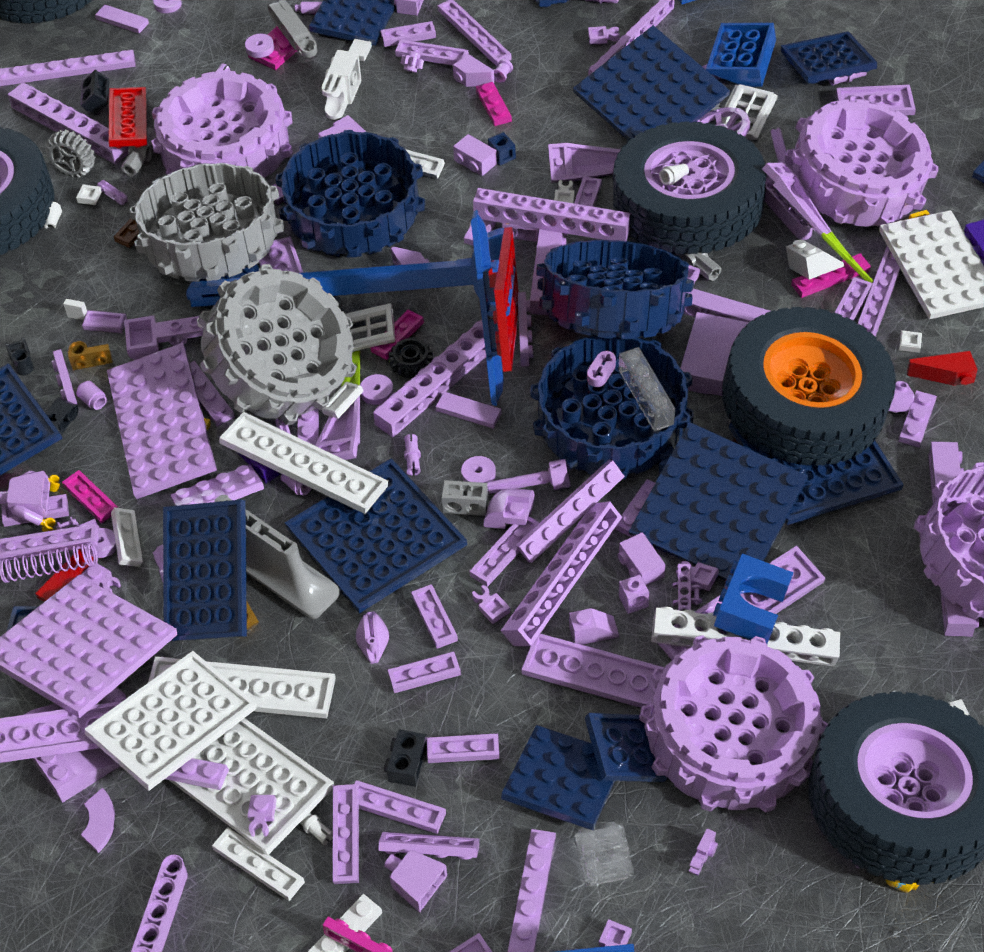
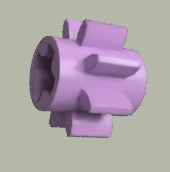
[401,51,424,73]

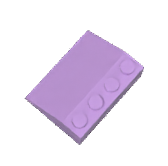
[24,703,120,803]

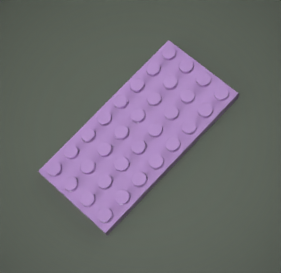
[107,343,217,499]

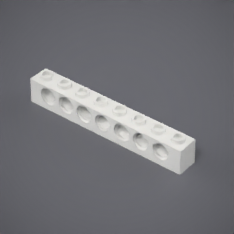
[651,607,840,667]

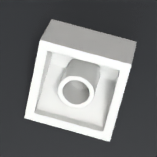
[786,240,844,279]

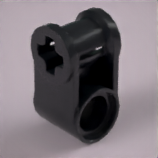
[5,337,34,375]
[45,397,79,435]

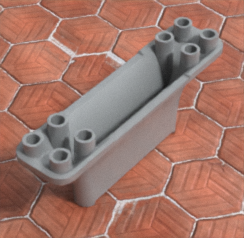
[214,495,340,619]

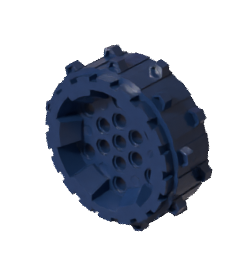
[276,130,425,257]
[536,240,694,339]
[530,335,694,479]

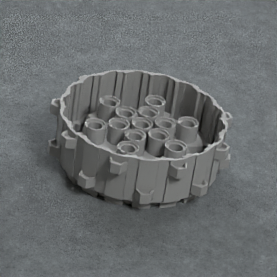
[129,163,284,282]
[198,264,357,425]

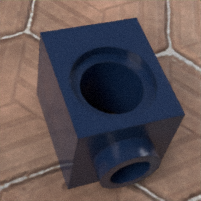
[488,132,516,165]

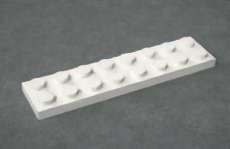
[219,412,388,514]
[148,656,336,719]

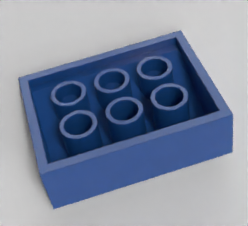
[706,23,776,87]

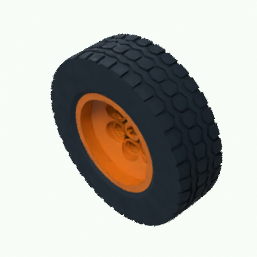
[722,307,896,466]

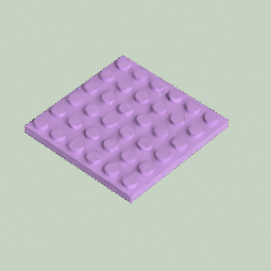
[0,575,177,718]

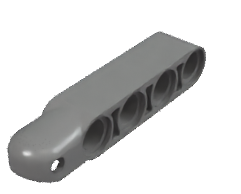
[268,0,317,58]

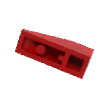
[907,351,978,386]

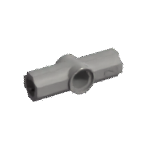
[121,127,156,177]
[677,252,721,281]

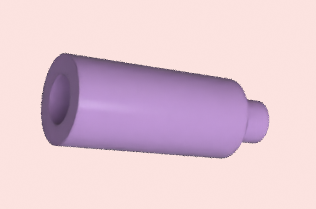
[295,1,322,14]

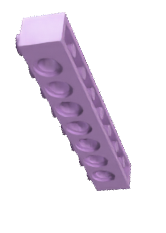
[8,82,129,165]
[473,188,630,241]
[373,320,486,437]
[501,502,622,646]

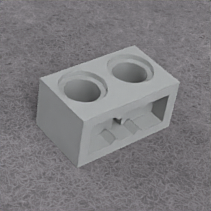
[442,480,488,516]

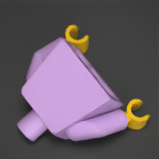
[0,471,60,532]

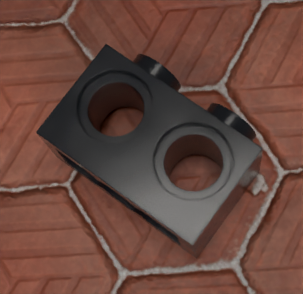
[80,70,110,115]
[384,729,427,787]

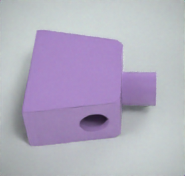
[385,851,447,912]

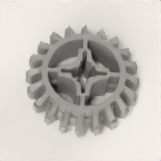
[45,129,96,177]

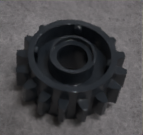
[389,338,433,378]

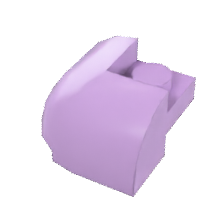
[484,488,535,529]

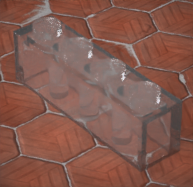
[619,347,675,431]

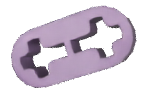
[587,351,616,387]

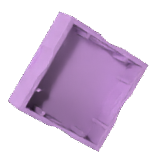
[680,312,749,396]

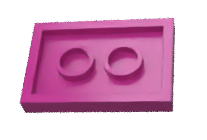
[248,26,297,70]

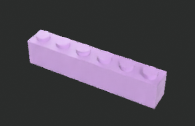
[530,229,568,315]

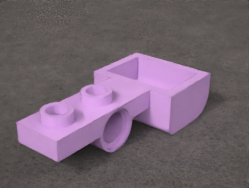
[124,316,203,360]

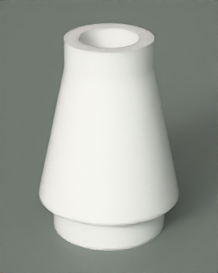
[659,163,689,185]
[44,202,62,228]

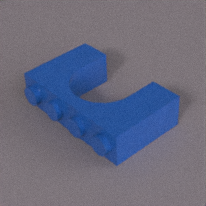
[712,554,794,644]

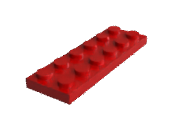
[109,87,147,148]

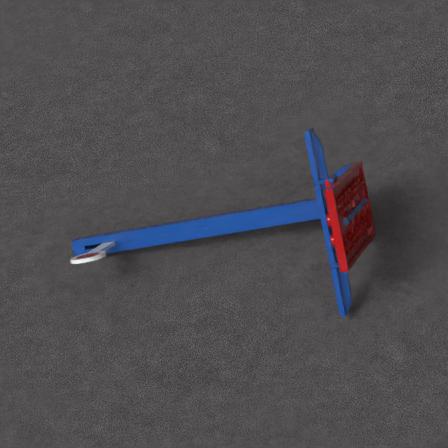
[186,210,519,406]

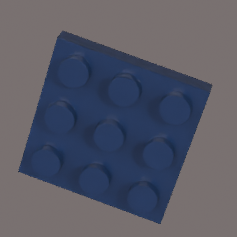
[585,713,668,782]

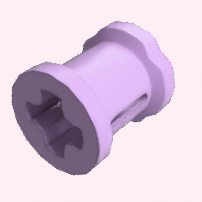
[493,59,513,83]

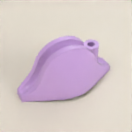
[356,611,389,664]

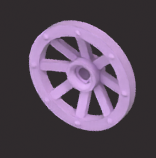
[697,107,750,137]

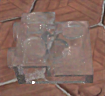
[575,822,634,887]

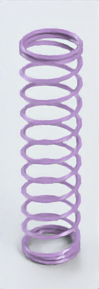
[0,542,98,583]

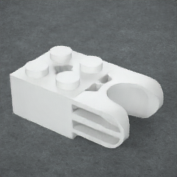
[322,50,361,120]

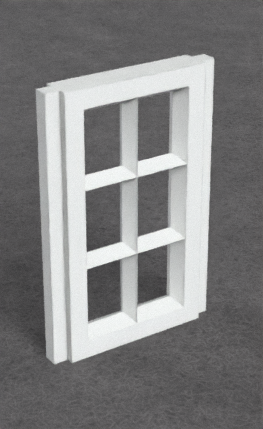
[722,84,778,141]
[345,303,396,352]

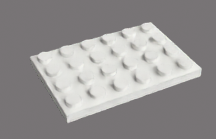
[879,210,984,319]
[85,651,256,791]
[169,718,334,855]

